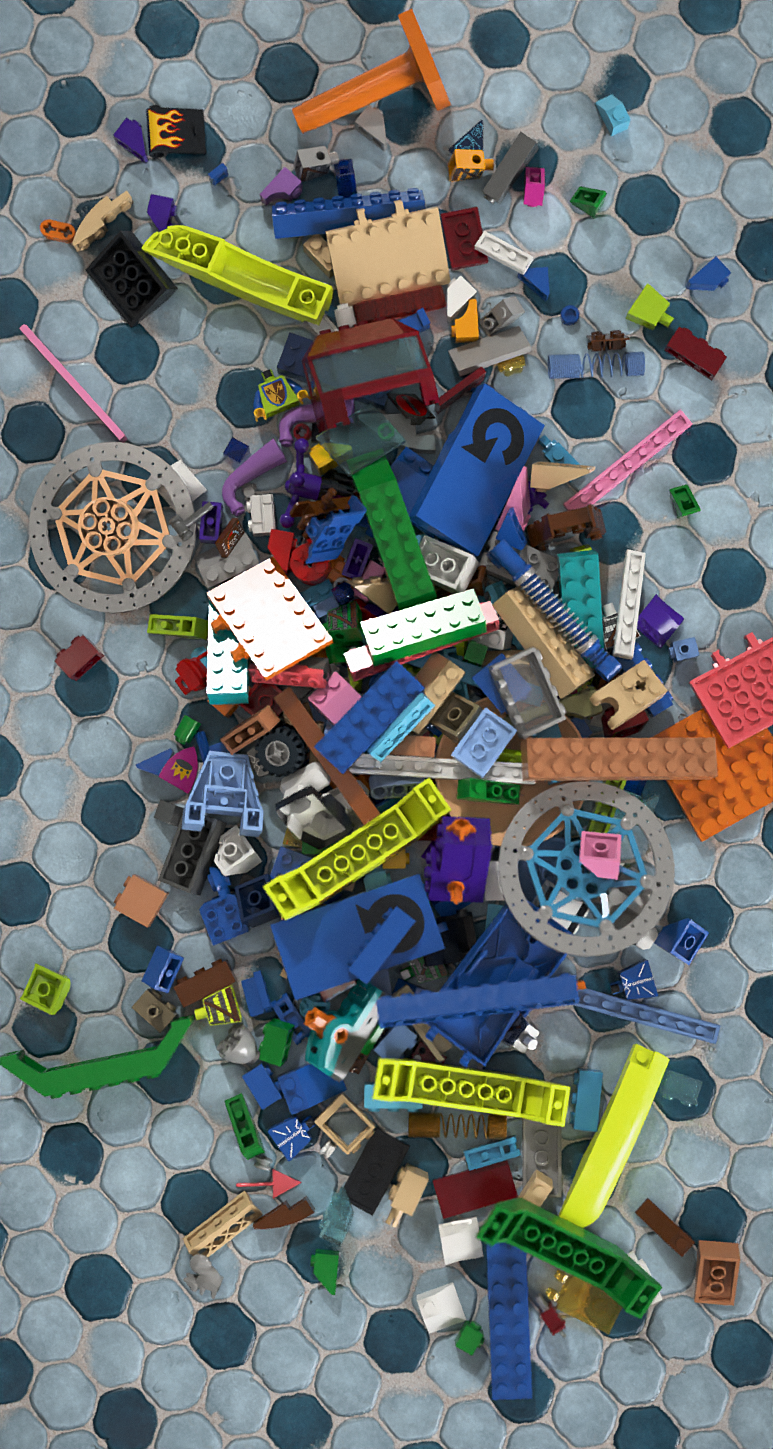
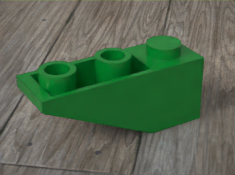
[457,778,520,805]

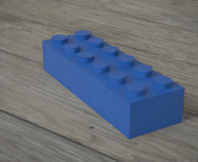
[314,661,425,774]

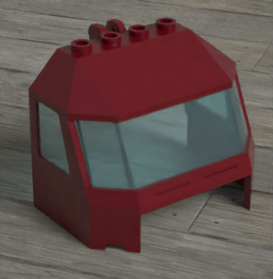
[301,316,440,432]

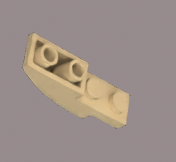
[72,191,134,253]

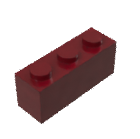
[664,327,727,381]

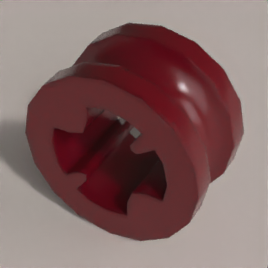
[293,423,312,441]

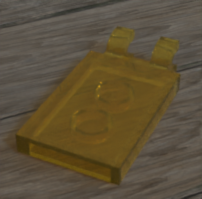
[545,1269,622,1334]

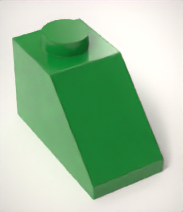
[310,1249,339,1295]

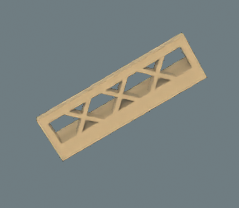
[183,1190,263,1257]

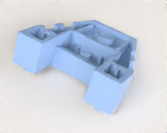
[181,751,263,837]

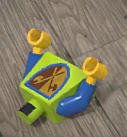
[253,369,311,422]

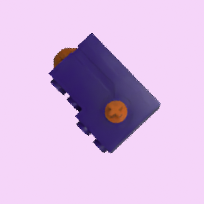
[424,816,492,904]

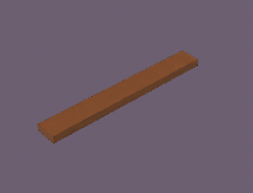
[274,686,380,825]

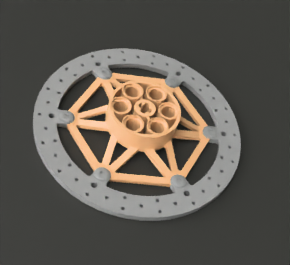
[29,442,197,613]

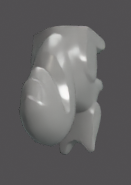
[183,1254,224,1299]

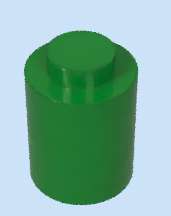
[173,715,201,745]

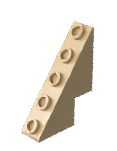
[347,576,436,614]

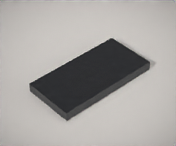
[339,1127,410,1216]

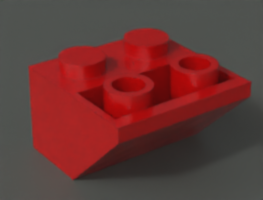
[268,529,299,576]

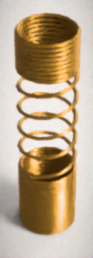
[408,1112,507,1139]

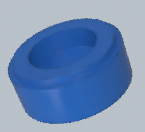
[560,305,580,326]

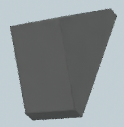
[154,799,184,827]

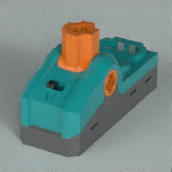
[304,979,389,1082]

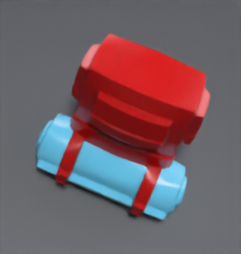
[175,646,208,695]

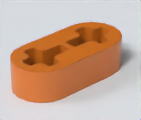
[40,219,76,243]

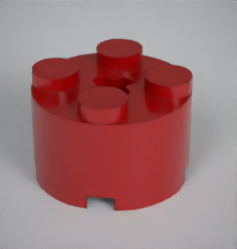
[290,543,332,586]

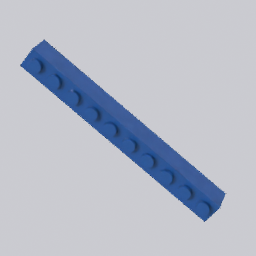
[376,973,579,1028]

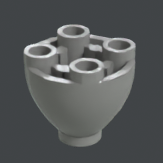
[217,1024,260,1065]

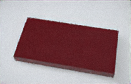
[432,1160,518,1219]

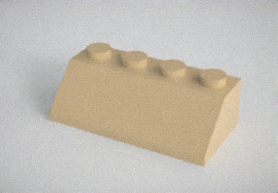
[411,652,465,736]

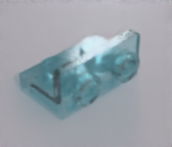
[658,1069,703,1107]

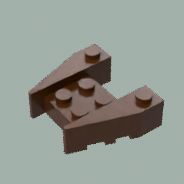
[525,504,606,552]

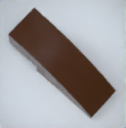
[253,1196,315,1229]

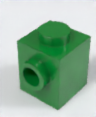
[454,1320,485,1356]

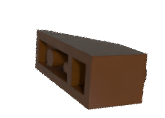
[635,1198,695,1257]

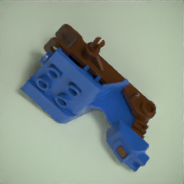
[289,488,373,564]

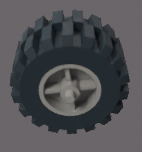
[255,726,308,777]

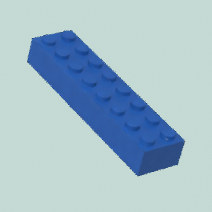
[272,188,426,239]
[485,1242,532,1400]

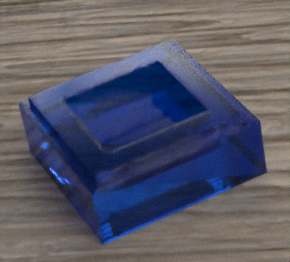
[223,437,249,464]

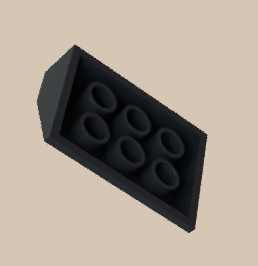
[85,231,178,328]

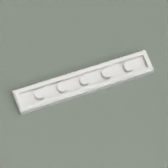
[613,549,646,660]

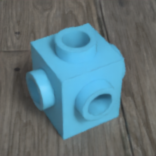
[299,993,331,1017]

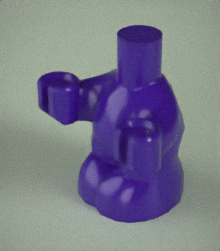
[528,481,549,514]

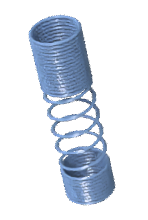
[548,351,645,379]

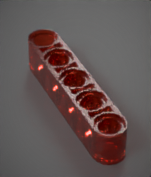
[353,286,447,324]

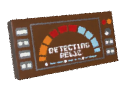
[215,518,245,558]

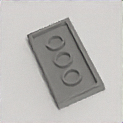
[448,326,532,376]
[522,1118,562,1198]

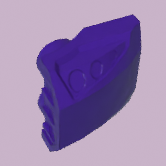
[637,594,684,649]

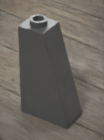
[482,132,539,204]

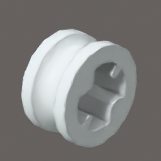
[319,1139,337,1159]

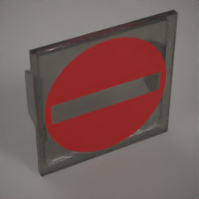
[386,393,435,425]

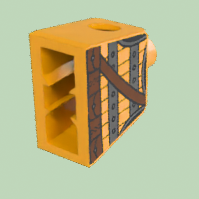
[448,149,494,182]

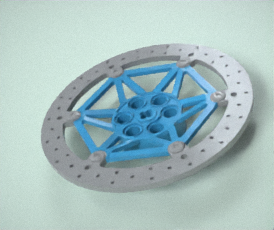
[498,781,675,957]

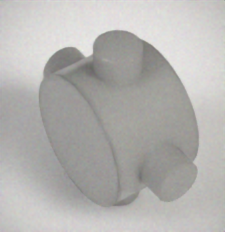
[242,485,257,501]

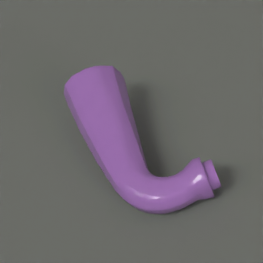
[279,398,355,447]
[222,438,288,517]

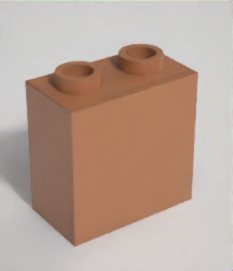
[114,874,169,928]

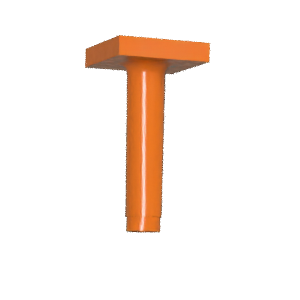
[292,8,451,134]

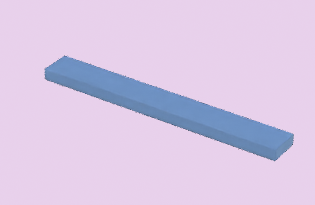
[573,988,721,1044]

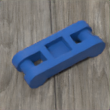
[271,992,311,1045]

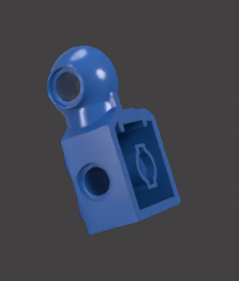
[270,846,343,905]
[199,867,251,946]

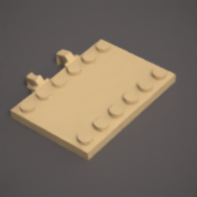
[325,200,451,306]

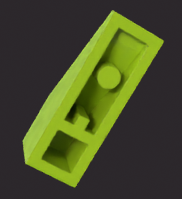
[147,614,208,640]

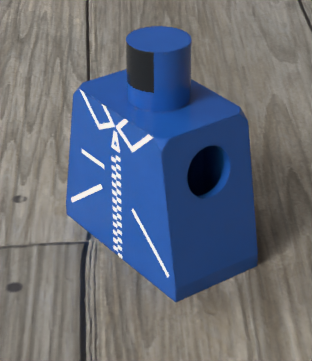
[609,959,658,1000]
[267,1114,317,1162]

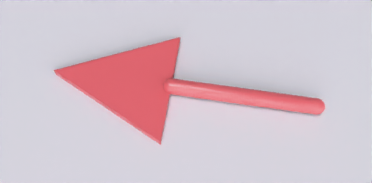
[236,1169,302,1198]

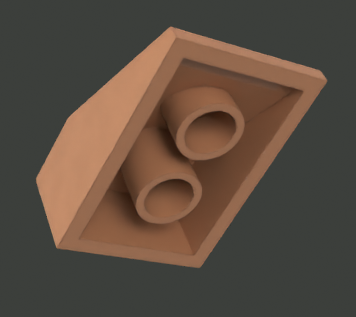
[694,1240,740,1306]

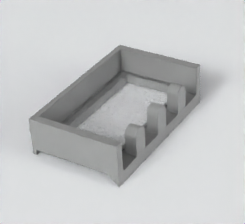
[488,647,566,739]

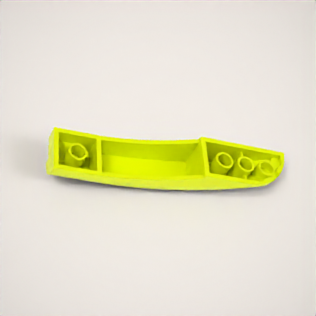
[141,225,333,325]
[558,1044,669,1228]

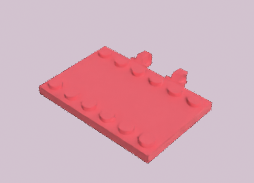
[689,632,773,749]

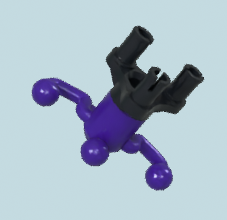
[280,438,355,528]

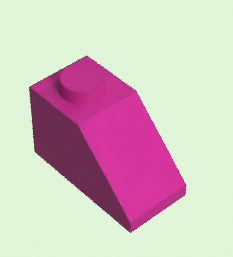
[523,167,545,207]

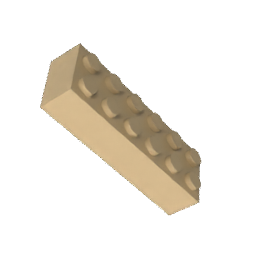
[492,586,595,699]

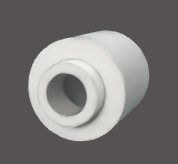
[334,303,356,328]

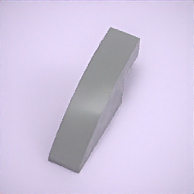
[358,413,436,454]

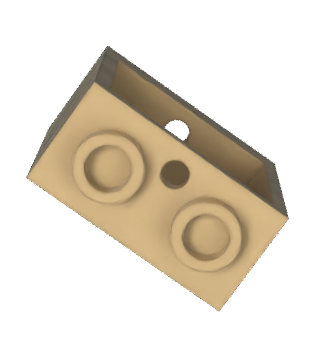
[314,1092,375,1156]

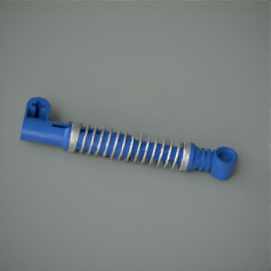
[486,539,622,682]

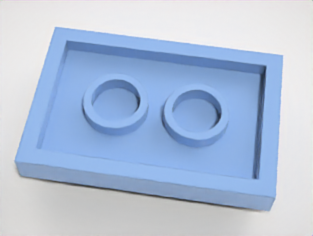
[451,707,517,779]

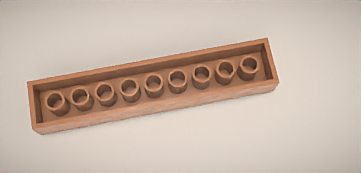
[521,738,718,781]

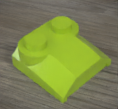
[20,963,71,1015]

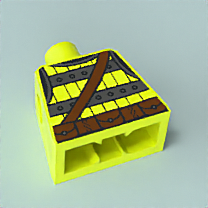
[194,984,243,1026]

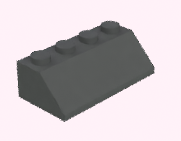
[158,814,227,895]

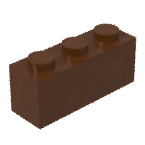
[173,958,237,1008]

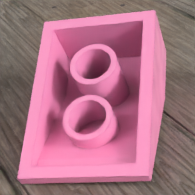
[495,466,531,532]
[308,671,361,726]

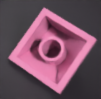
[580,831,621,879]

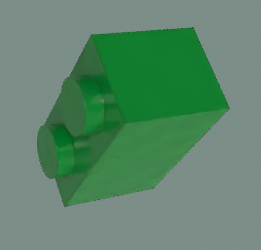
[259,1018,295,1067]

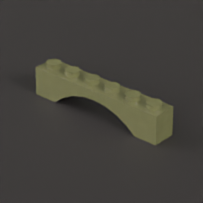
[501,688,603,741]

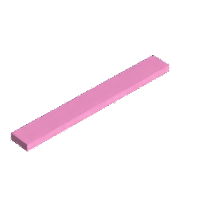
[19,324,127,443]
[563,409,692,511]

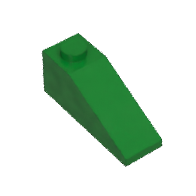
[224,1093,265,1160]

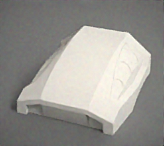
[157,460,207,512]
[439,1216,483,1265]

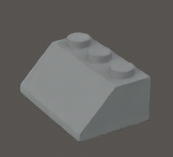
[194,533,260,591]

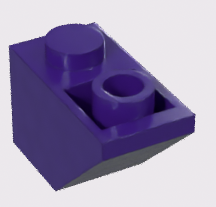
[147,194,177,232]

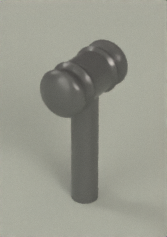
[169,502,214,541]

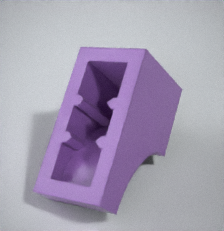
[260,167,302,206]

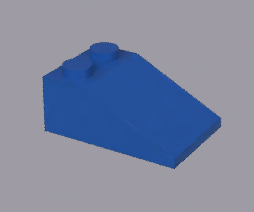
[277,1063,347,1115]

